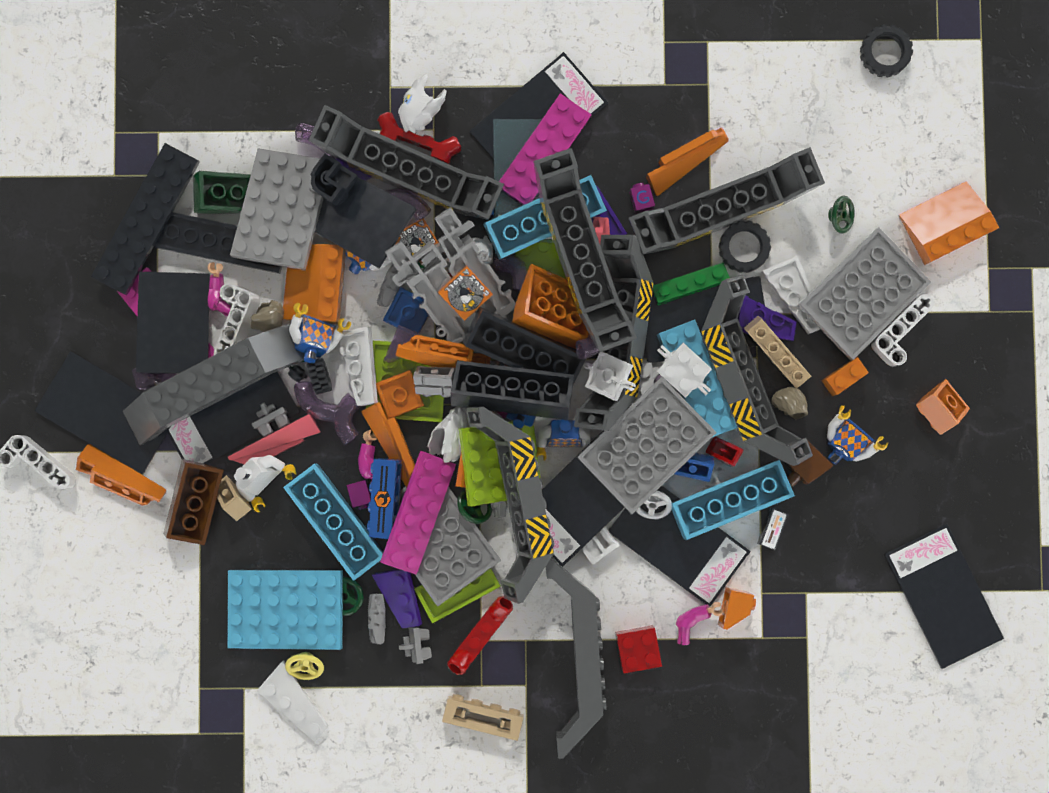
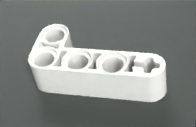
[214,284,260,355]
[871,294,934,367]
[0,435,76,489]

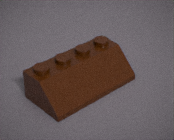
[163,459,224,545]

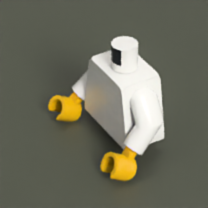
[234,455,296,512]

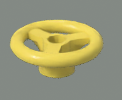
[285,652,324,680]

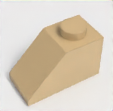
[217,475,252,521]

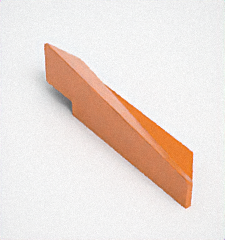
[646,127,729,196]
[396,335,491,368]
[362,402,415,487]
[76,444,166,506]

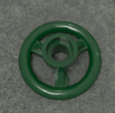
[828,195,855,234]
[457,489,493,524]
[343,577,363,616]

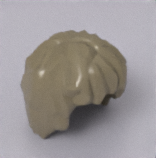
[251,300,284,332]
[772,387,808,420]

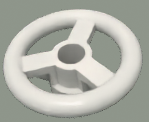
[636,491,672,519]

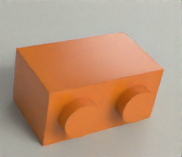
[821,357,869,396]

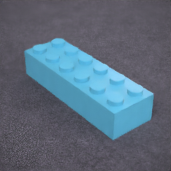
[483,175,607,260]
[657,320,737,437]
[671,460,795,540]
[283,464,384,581]

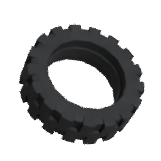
[860,24,913,78]
[718,221,771,273]

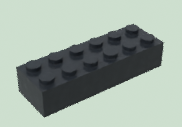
[463,307,586,385]
[450,360,574,420]

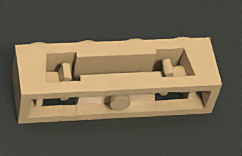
[744,315,811,389]
[442,694,524,741]

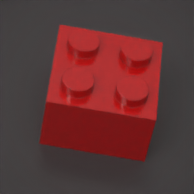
[615,625,662,673]

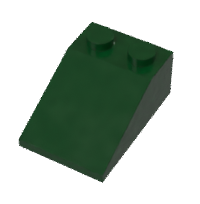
[193,171,251,214]

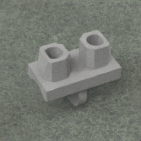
[252,403,290,437]
[399,627,432,664]

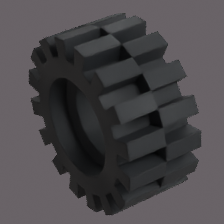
[307,358,332,395]

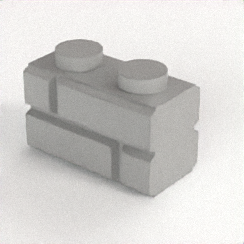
[413,366,456,397]

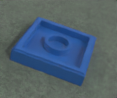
[383,287,429,336]

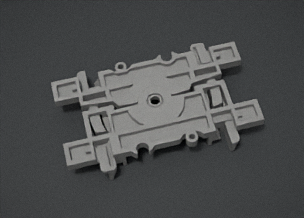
[385,207,516,353]

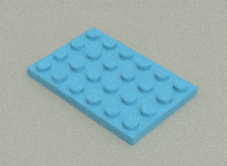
[228,570,343,650]

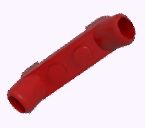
[378,112,462,164]
[448,596,513,675]

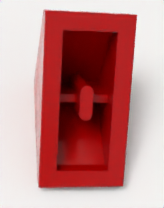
[705,436,744,467]

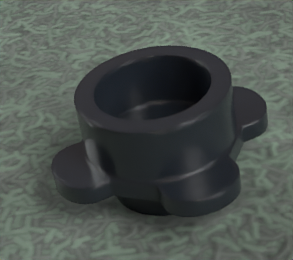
[288,365,308,382]

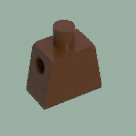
[786,440,833,487]

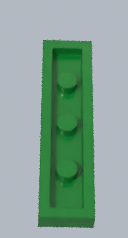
[653,262,730,305]

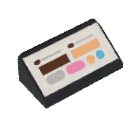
[757,508,788,551]

